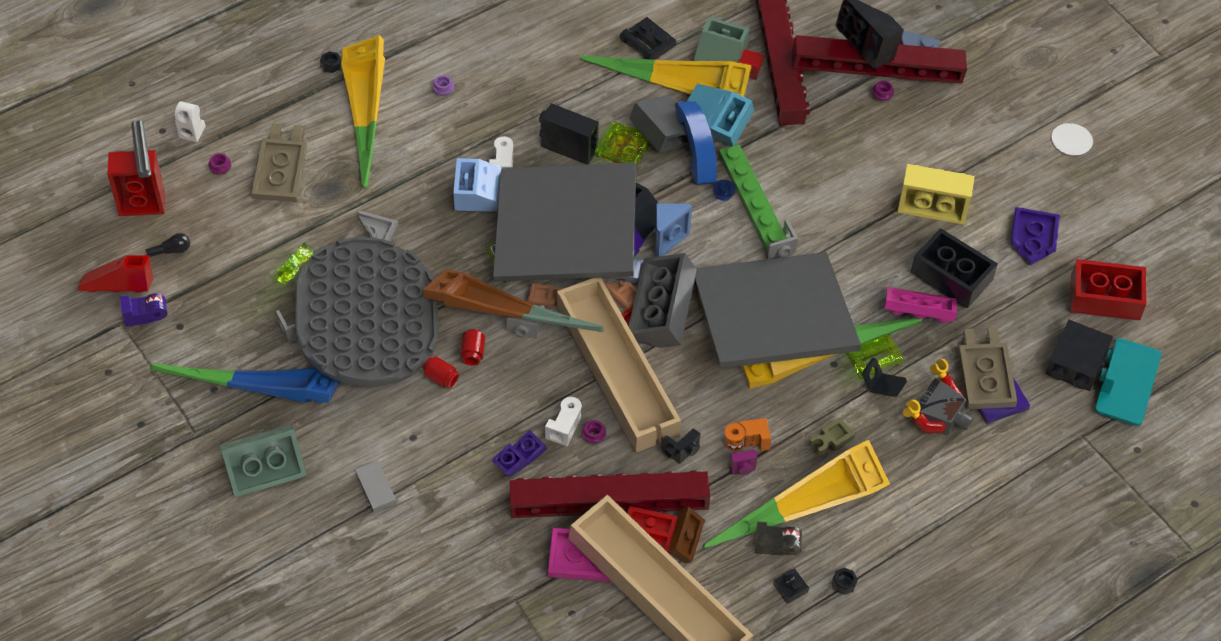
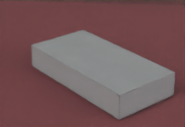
[355,461,397,513]

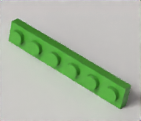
[719,144,787,252]

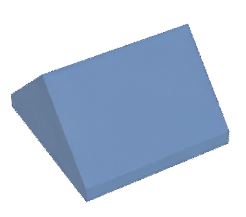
[655,203,692,257]

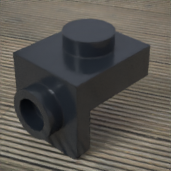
[662,428,700,464]

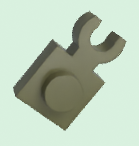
[809,417,855,456]

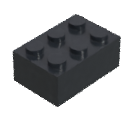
[911,228,998,308]

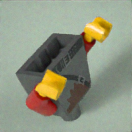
[903,359,973,435]

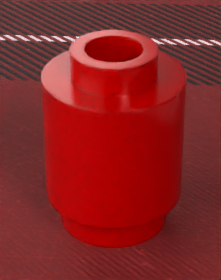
[460,329,486,366]
[423,356,460,389]

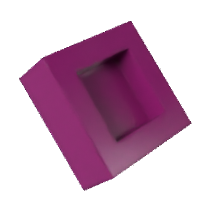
[729,449,757,475]

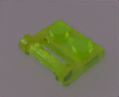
[846,334,904,379]

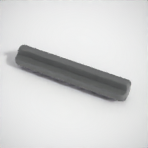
[131,120,151,178]

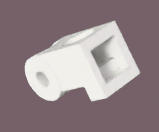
[175,101,206,142]
[489,136,513,168]
[545,397,582,446]

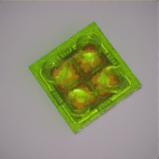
[595,121,651,168]

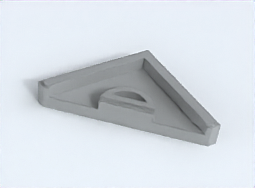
[358,210,398,242]

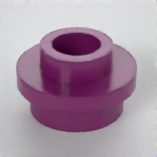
[872,81,894,101]
[208,153,231,174]
[582,420,606,444]

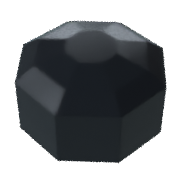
[320,51,342,73]
[832,568,858,595]

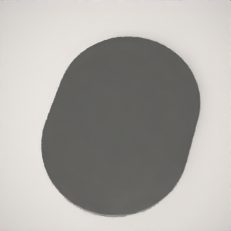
[295,237,438,387]

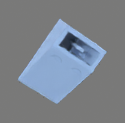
[454,158,502,212]

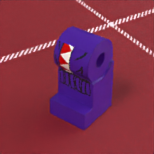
[120,293,168,327]

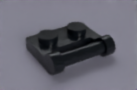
[620,17,676,60]

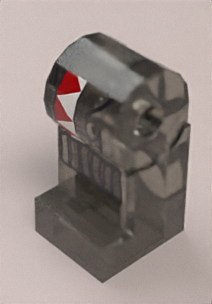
[754,521,802,556]

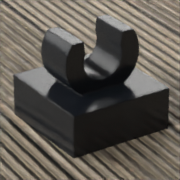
[773,568,809,604]

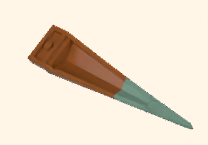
[423,269,603,332]

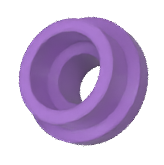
[432,75,454,96]

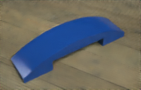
[675,101,717,185]

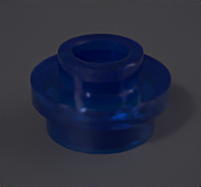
[713,180,735,201]

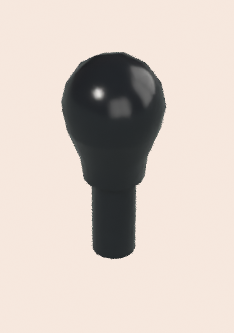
[145,233,191,257]

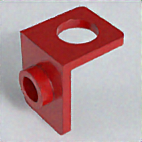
[738,49,764,80]

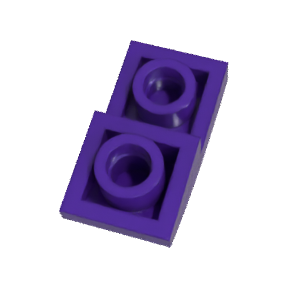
[492,430,547,477]

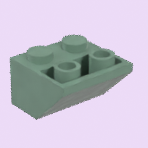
[694,17,750,63]

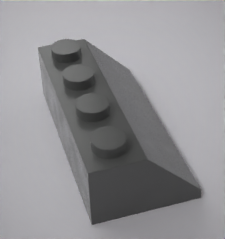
[629,253,697,348]

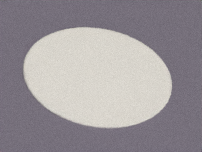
[1051,123,1093,155]

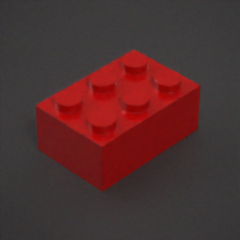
[107,150,166,217]
[1070,259,1147,320]

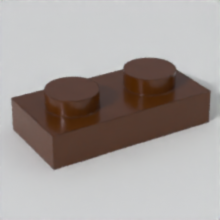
[669,507,705,564]

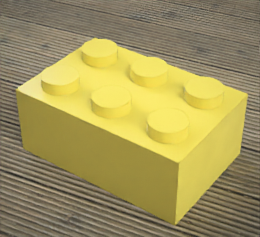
[898,164,975,225]

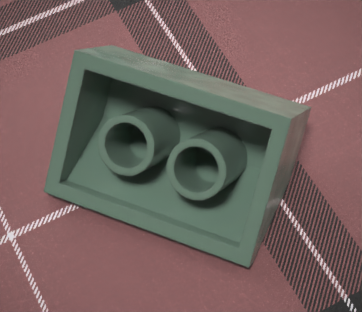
[219,424,307,497]

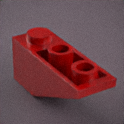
[78,255,153,293]

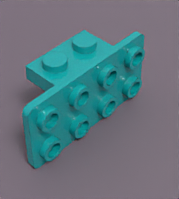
[1095,338,1162,426]

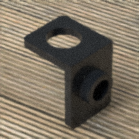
[862,357,907,397]

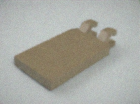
[251,124,308,202]
[959,327,1017,409]

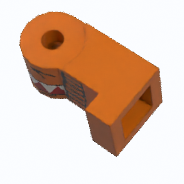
[724,418,771,451]

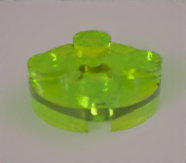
[274,242,314,284]

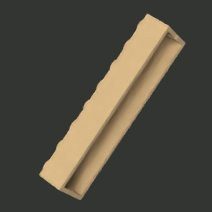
[557,278,681,453]
[568,495,753,641]

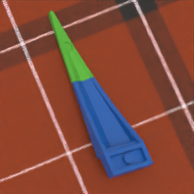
[151,364,341,403]

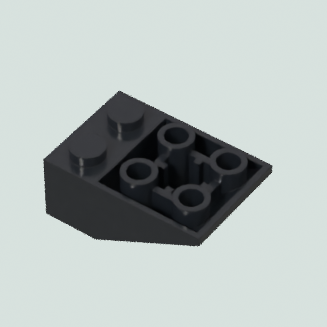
[835,0,904,68]

